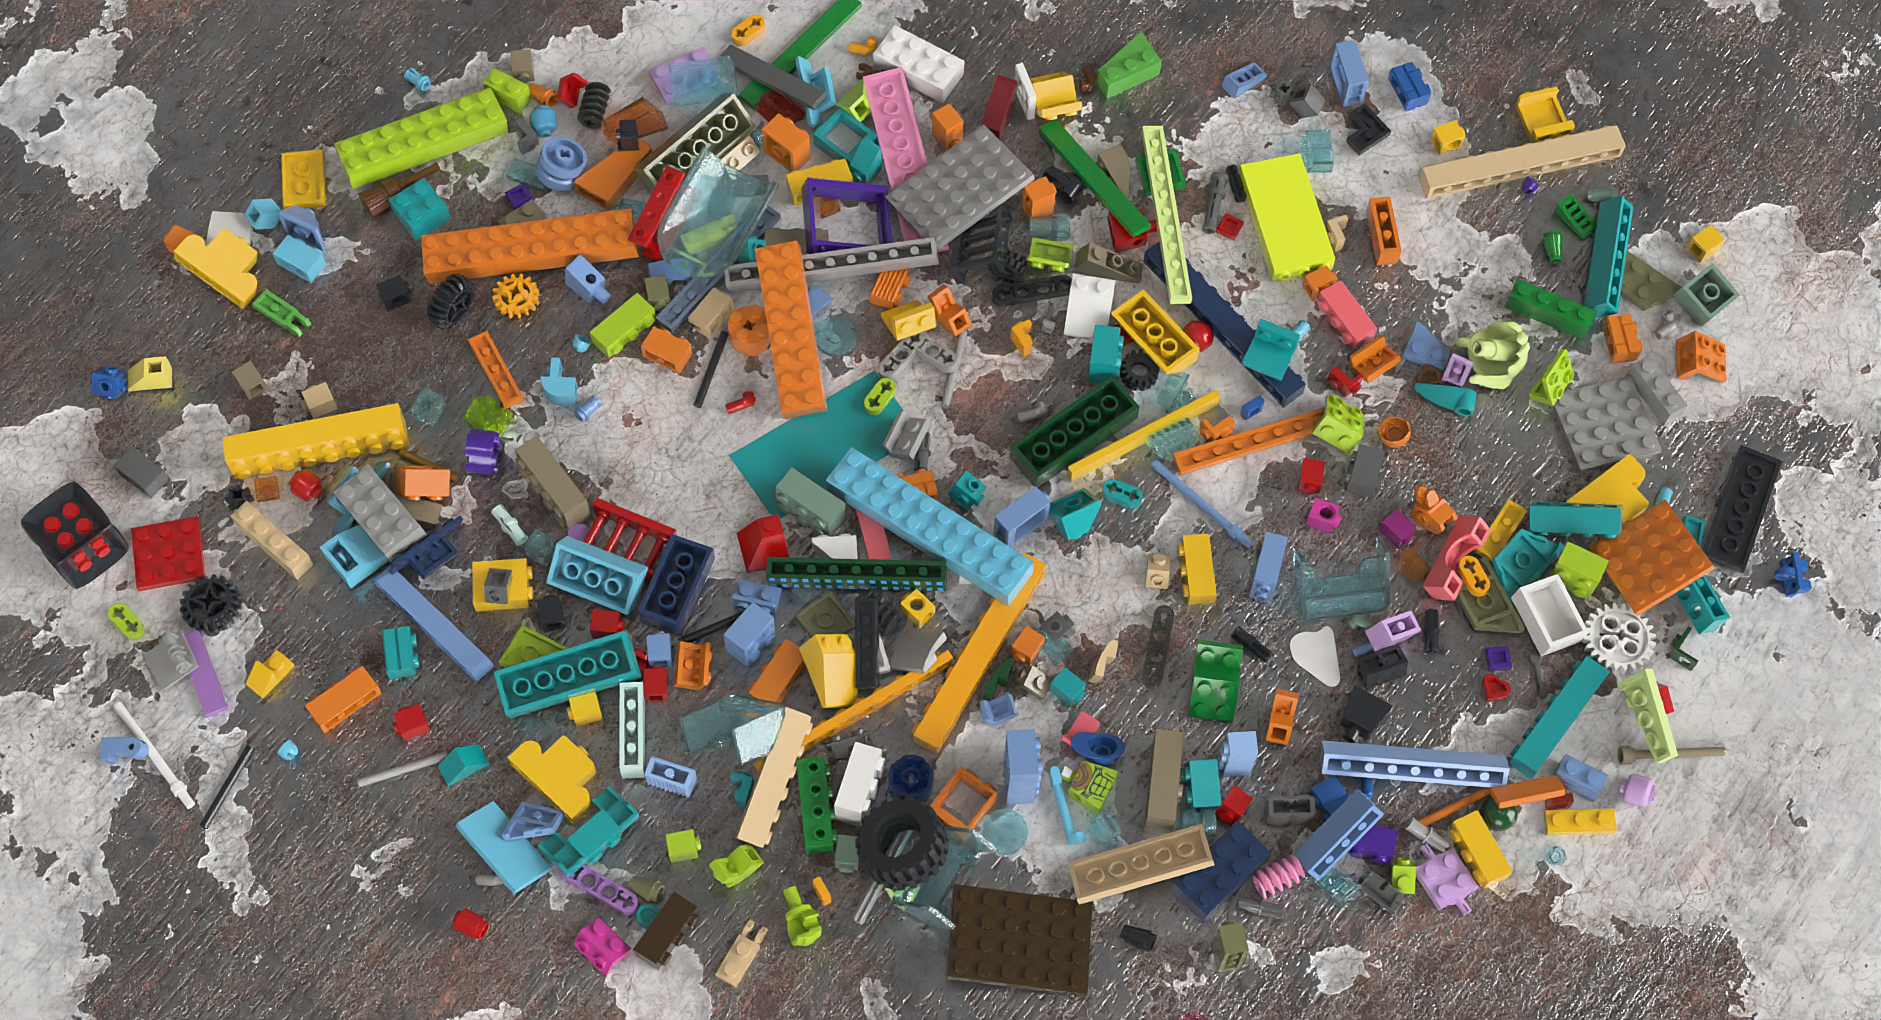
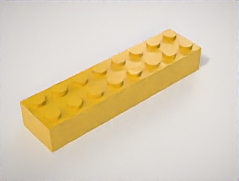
[222,403,409,480]

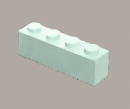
[620,682,645,779]

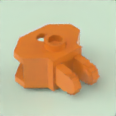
[1410,485,1457,535]

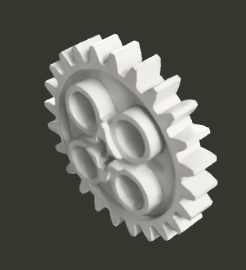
[1582,603,1656,674]

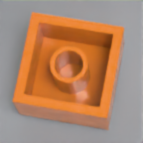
[762,113,811,172]
[395,465,450,500]

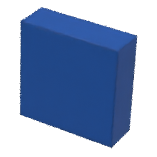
[1240,395,1264,420]

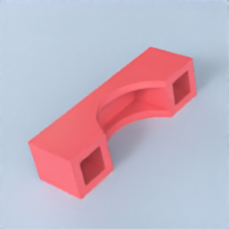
[1423,515,1491,601]

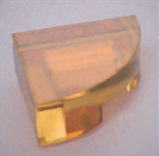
[819,198,840,219]

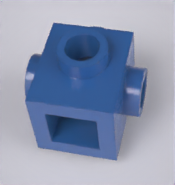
[92,366,128,399]

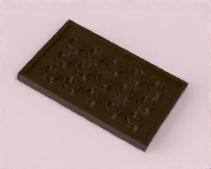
[946,884,1092,996]

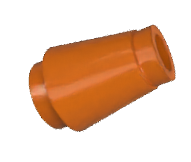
[529,83,558,108]

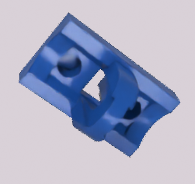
[1774,552,1812,598]

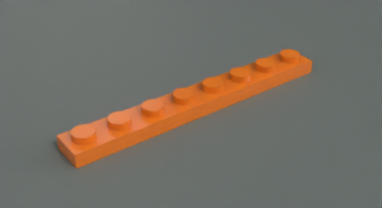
[1173,407,1325,476]

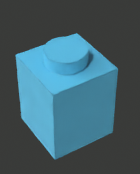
[244,199,281,230]

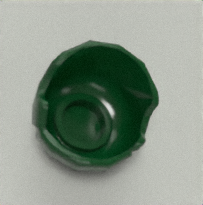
[1480,797,1518,831]

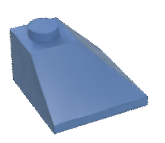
[278,205,325,251]

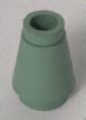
[1587,185,1618,203]

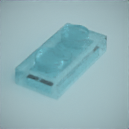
[506,158,547,192]

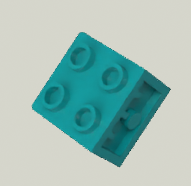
[1242,319,1301,381]

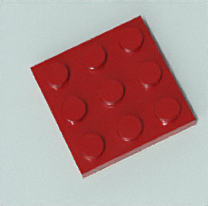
[131,516,206,591]

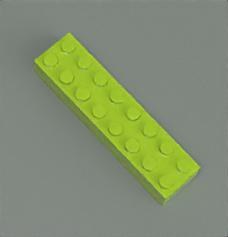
[334,87,508,189]

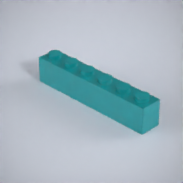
[1584,196,1633,319]
[1509,656,1610,780]

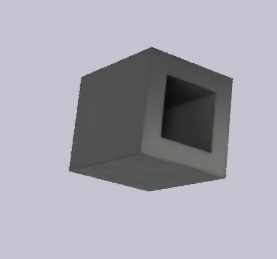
[1289,84,1325,118]

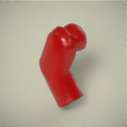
[725,391,756,414]

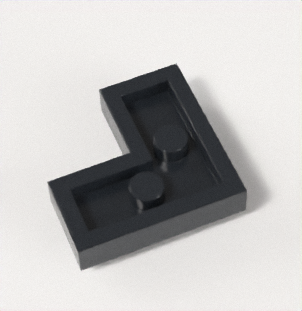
[1346,103,1391,156]

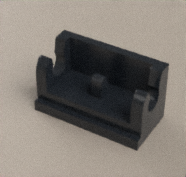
[1357,644,1408,689]

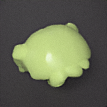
[1456,322,1530,389]

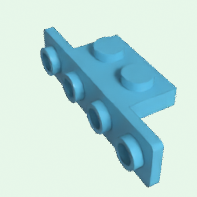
[795,56,837,129]
[326,461,391,535]

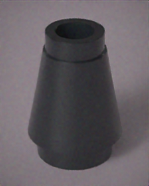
[1120,925,1157,952]

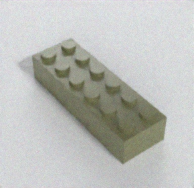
[633,93,756,194]

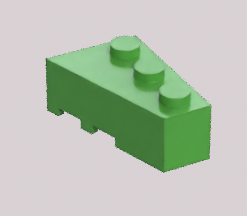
[1097,31,1162,99]

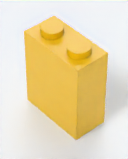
[472,558,534,612]

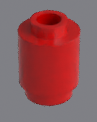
[452,908,490,940]

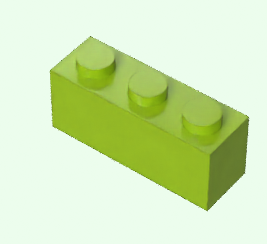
[590,293,656,358]

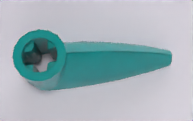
[1415,383,1477,416]

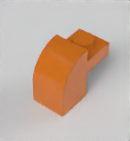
[927,284,972,337]
[1265,689,1299,745]

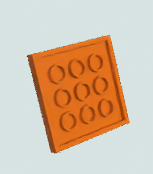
[1589,499,1715,616]

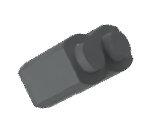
[1265,795,1316,826]

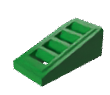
[1554,193,1597,240]

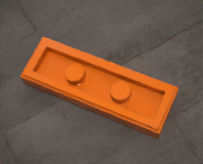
[1491,775,1565,809]

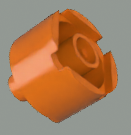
[728,305,770,356]

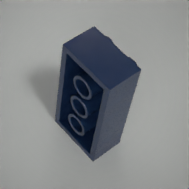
[637,534,715,636]
[1171,821,1271,923]

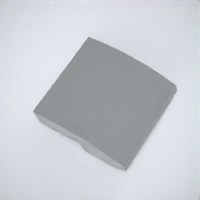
[889,628,947,673]

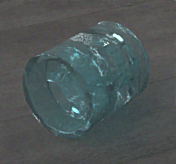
[1180,808,1216,838]

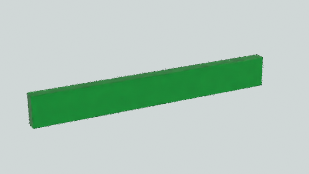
[739,0,862,110]
[1039,119,1151,237]

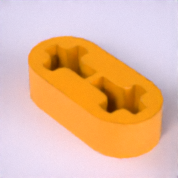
[731,14,765,46]
[1457,556,1490,597]

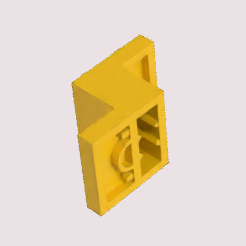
[1030,71,1083,120]

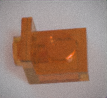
[1397,545,1432,585]

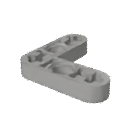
[878,332,958,380]

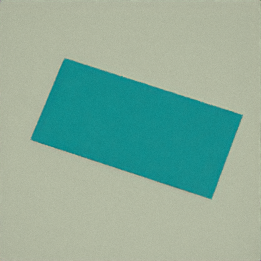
[729,371,904,519]

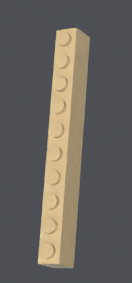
[1419,125,1626,199]

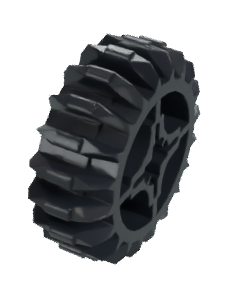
[427,273,476,330]
[179,574,242,634]

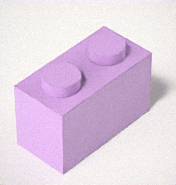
[1365,611,1421,651]

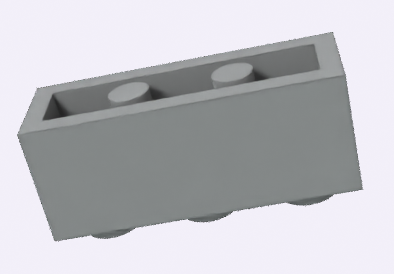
[1626,355,1688,426]

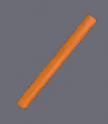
[1418,787,1491,826]

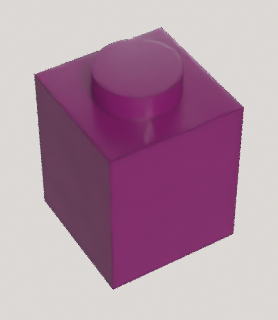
[1379,509,1417,548]

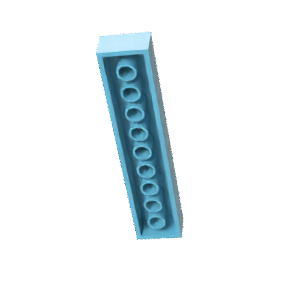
[826,447,1034,606]

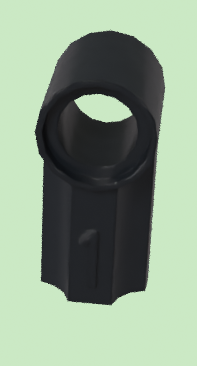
[1041,166,1085,204]

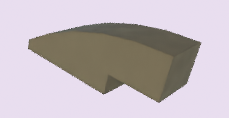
[395,495,443,530]

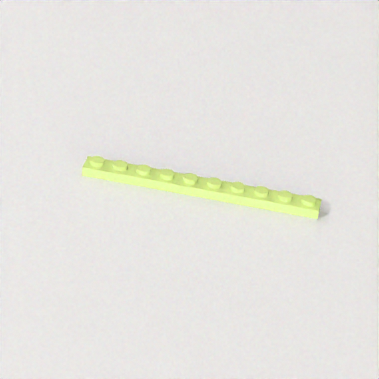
[1141,126,1192,304]

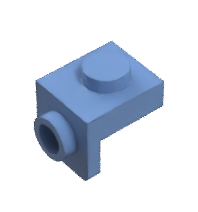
[980,693,1018,726]

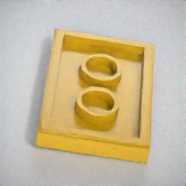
[281,149,326,209]

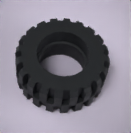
[855,797,949,890]

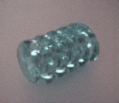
[1148,418,1197,458]

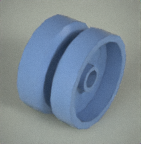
[535,137,587,191]

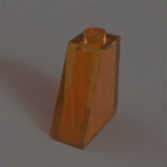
[602,96,668,145]

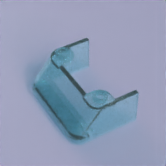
[1293,536,1390,620]
[680,695,786,764]
[892,826,998,930]

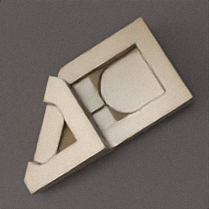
[1088,639,1118,684]

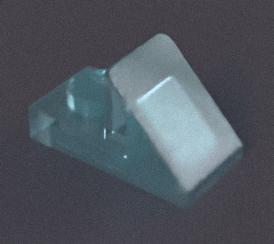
[1313,867,1362,907]

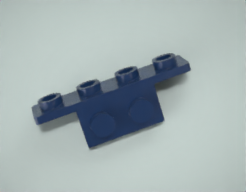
[389,516,463,580]

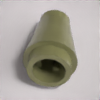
[628,876,665,903]

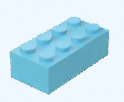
[546,536,648,615]

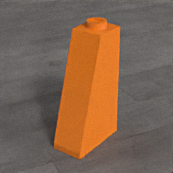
[574,141,652,211]

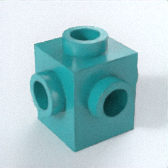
[948,470,987,511]

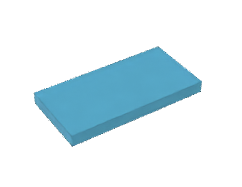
[456,801,551,894]

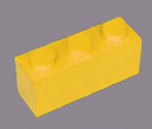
[786,158,853,206]
[1177,534,1217,605]
[1449,810,1512,889]

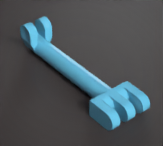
[1049,766,1086,845]

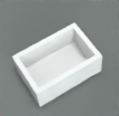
[1511,574,1589,657]
[834,742,885,826]

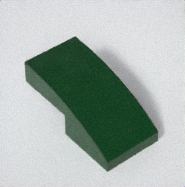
[982,658,1014,702]

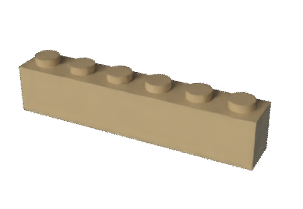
[734,707,813,848]

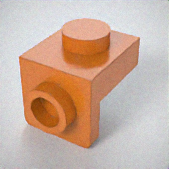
[1199,416,1235,442]

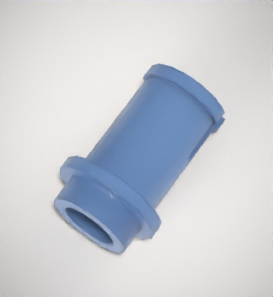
[574,395,602,422]

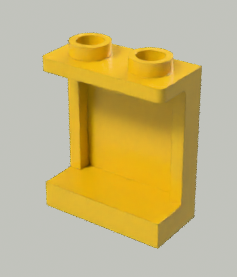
[1515,87,1575,144]

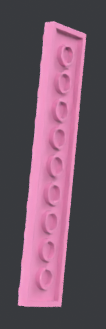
[863,67,949,252]

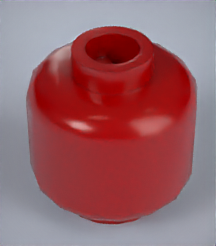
[289,469,323,502]

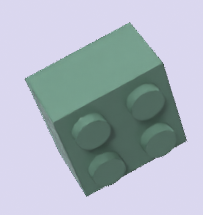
[1673,263,1740,327]

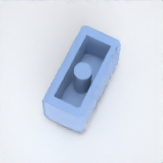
[644,756,697,798]

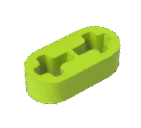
[864,378,896,416]
[108,603,145,640]

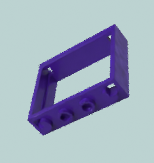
[801,177,893,254]

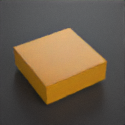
[812,876,831,906]

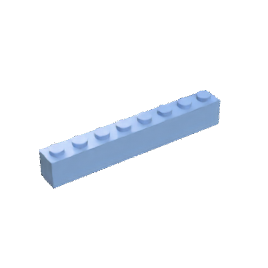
[1320,741,1509,788]

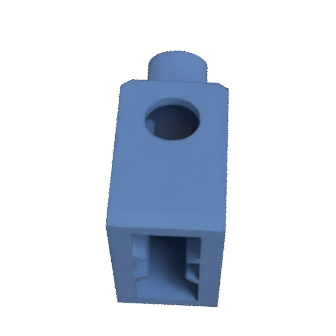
[565,254,611,304]

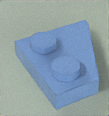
[1403,321,1451,373]
[502,802,565,841]

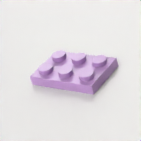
[648,47,722,105]

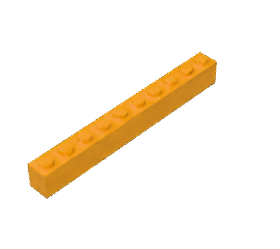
[911,552,1046,755]

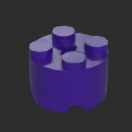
[465,429,502,475]

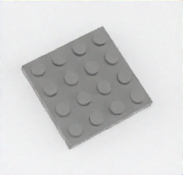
[1552,376,1662,474]

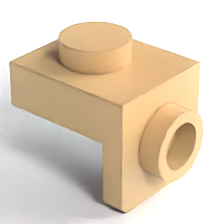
[1325,215,1348,251]
[1146,554,1170,589]

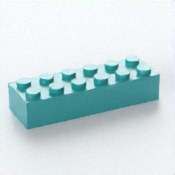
[494,631,642,718]

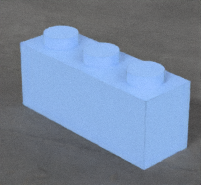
[1217,731,1258,777]

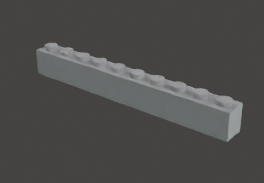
[724,237,939,293]

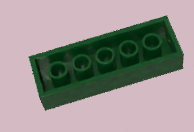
[1009,376,1140,487]

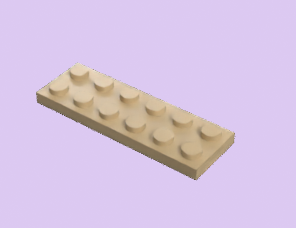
[1068,824,1214,904]

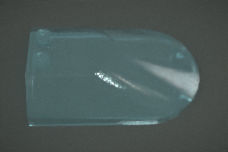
[657,146,779,278]

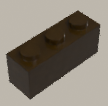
[633,892,699,970]

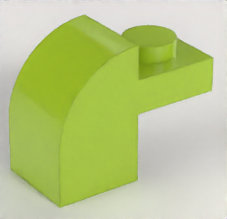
[709,844,764,888]

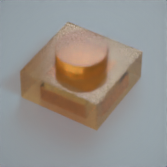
[254,476,280,503]

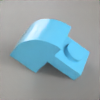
[541,358,578,406]

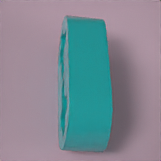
[1102,479,1143,509]

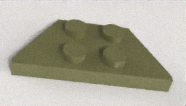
[1620,251,1682,311]
[1457,556,1525,633]

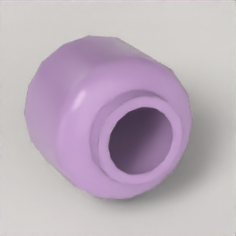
[1620,774,1656,807]

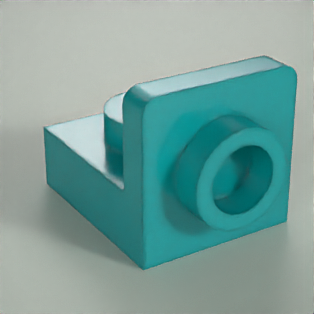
[730,771,754,810]

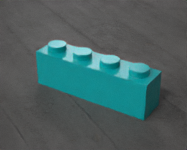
[1530,501,1623,538]

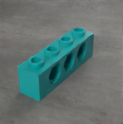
[1675,575,1730,635]

